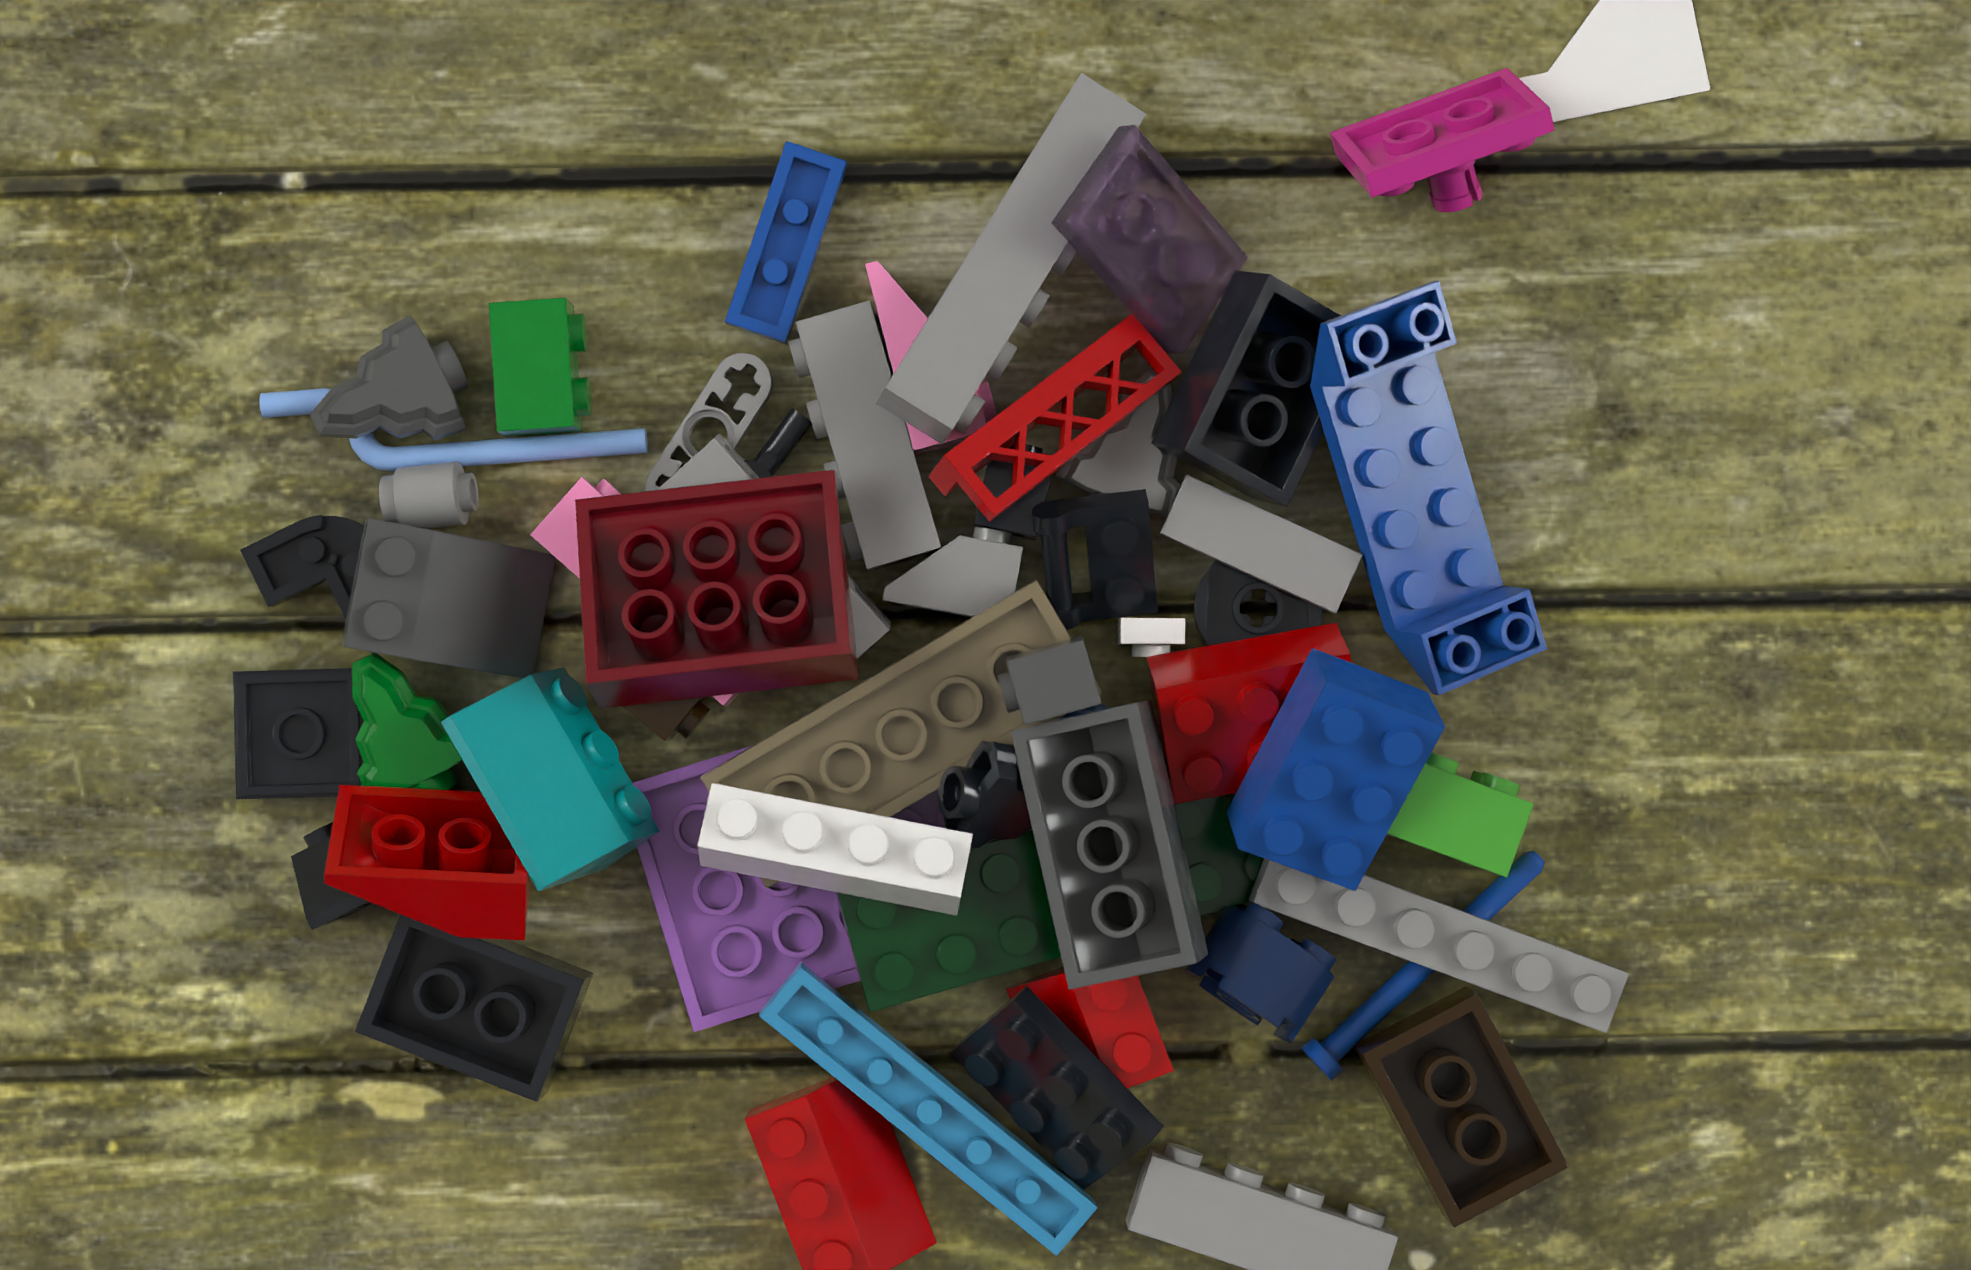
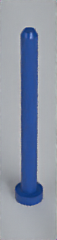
[1301,850,1545,1081]

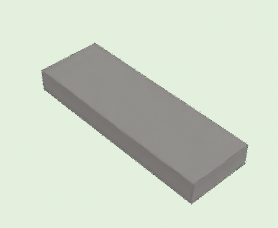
[1159,475,1362,614]

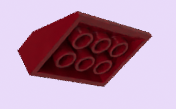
[575,470,859,709]

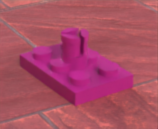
[1330,68,1555,212]

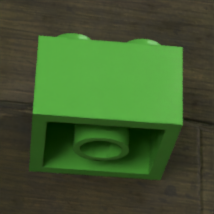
[1387,752,1534,878]

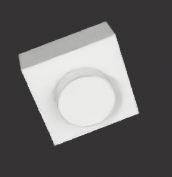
[1118,618,1185,657]

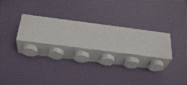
[876,73,1146,444]

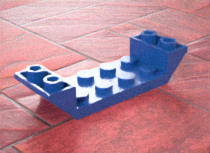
[1310,281,1547,695]

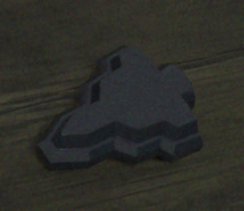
[938,740,1032,848]

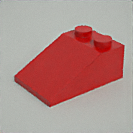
[324,785,531,940]

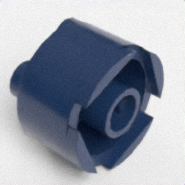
[1184,902,1336,1043]

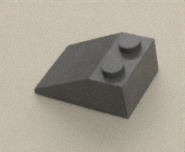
[341,518,556,678]

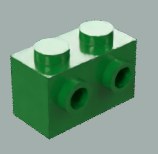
[488,297,592,437]

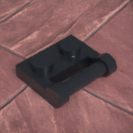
[1032,489,1158,630]

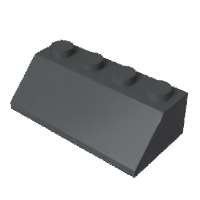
[1011,700,1208,989]

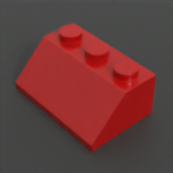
[745,1077,937,1270]

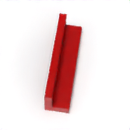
[929,313,1182,522]

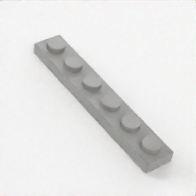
[1248,858,1629,1033]

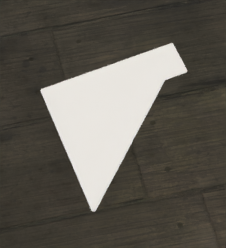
[1519,0,1710,122]

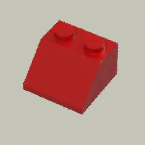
[1006,966,1174,1089]

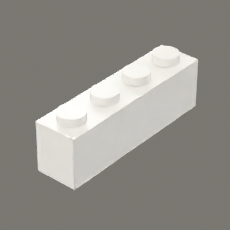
[697,783,973,916]

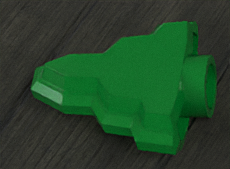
[352,652,463,790]

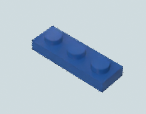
[725,141,847,345]

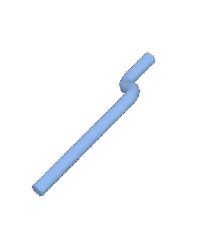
[259,388,648,472]

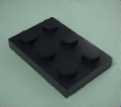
[950,986,1164,1190]

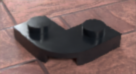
[240,515,364,619]

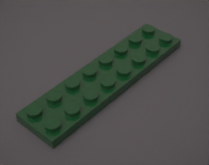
[835,793,1264,1012]

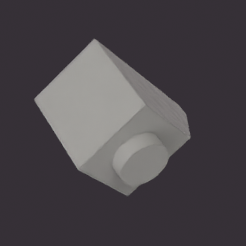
[883,527,1023,618]

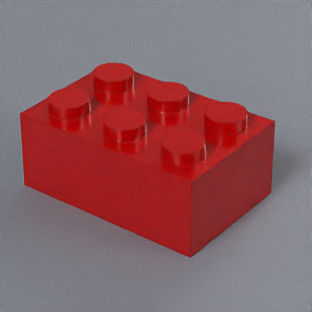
[1147,623,1352,804]

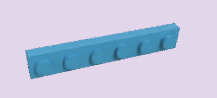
[759,962,1098,1256]

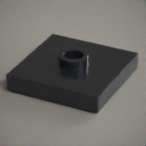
[233,668,364,799]

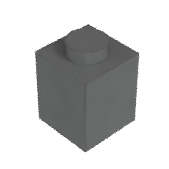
[998,635,1101,725]

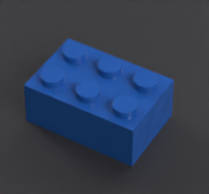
[1226,648,1445,891]

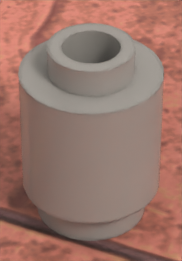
[379,461,479,529]

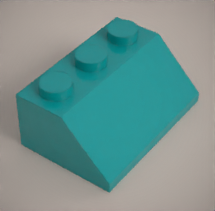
[441,667,660,892]

